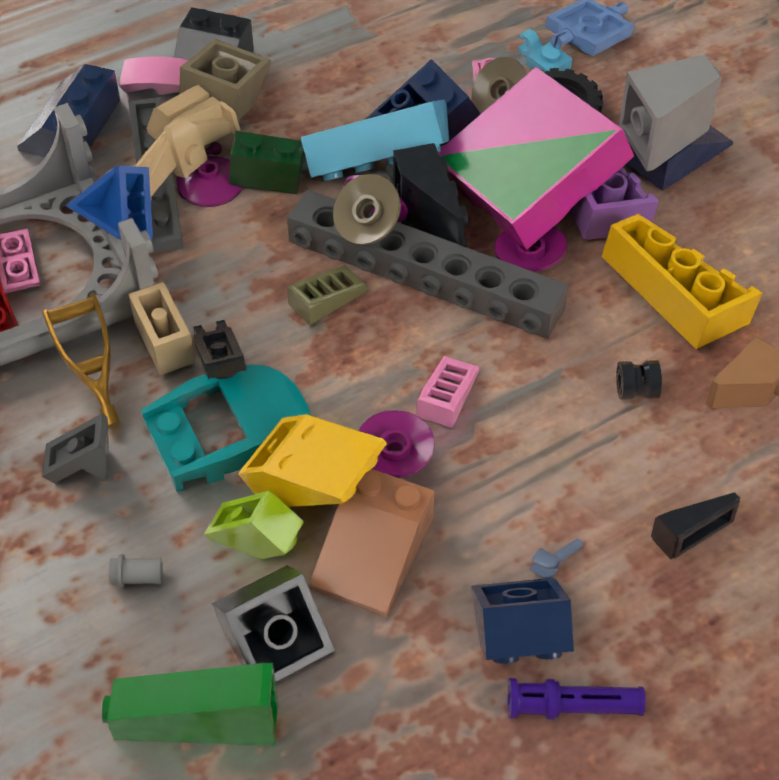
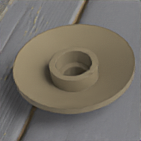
[472,57,527,114]
[333,174,400,245]

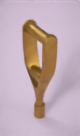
[42,293,121,429]

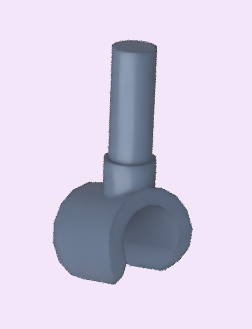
[530,538,583,578]

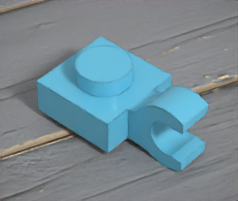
[518,29,573,72]

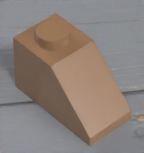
[706,336,779,408]

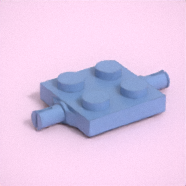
[545,0,634,56]

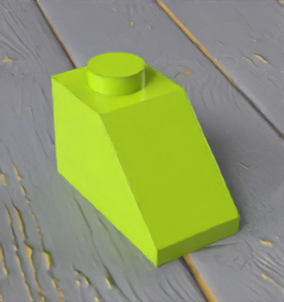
[204,490,304,559]

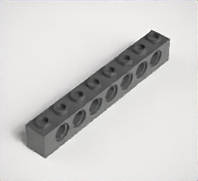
[287,190,568,339]

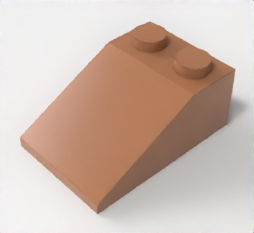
[309,469,435,617]

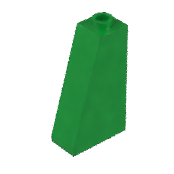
[102,663,278,746]

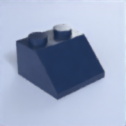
[471,578,574,664]

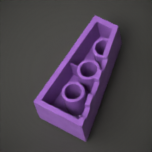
[570,167,659,240]

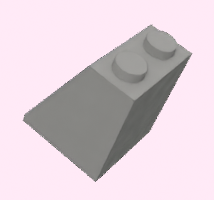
[619,55,721,171]

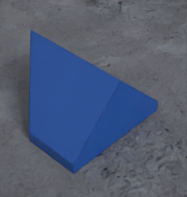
[65,166,153,239]

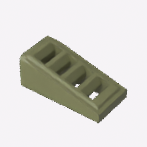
[287,265,368,326]

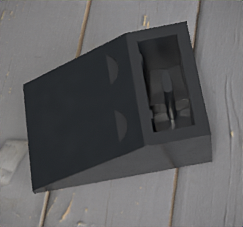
[393,143,468,247]

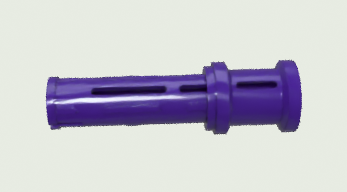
[507,678,646,720]

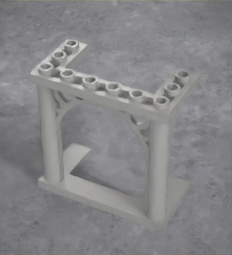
[0,103,158,366]

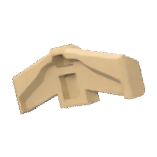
[134,101,240,201]

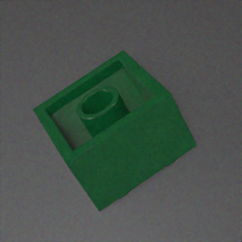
[229,131,304,195]

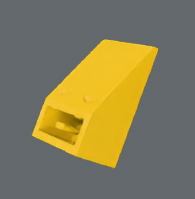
[238,414,387,507]

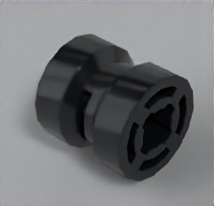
[616,360,662,400]

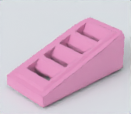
[416,356,479,428]

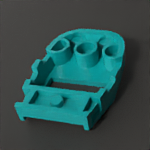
[141,365,311,492]

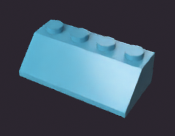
[301,100,449,182]

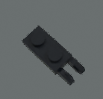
[193,320,246,379]

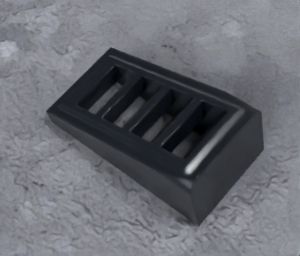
[651,492,740,559]

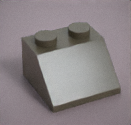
[179,39,271,121]

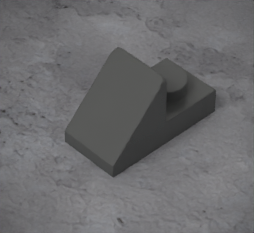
[42,414,109,483]

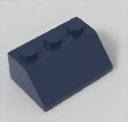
[17,64,120,157]

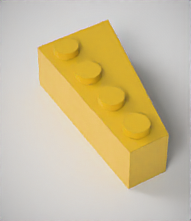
[601,214,763,349]

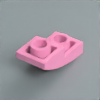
[119,56,188,95]
[0,228,41,293]

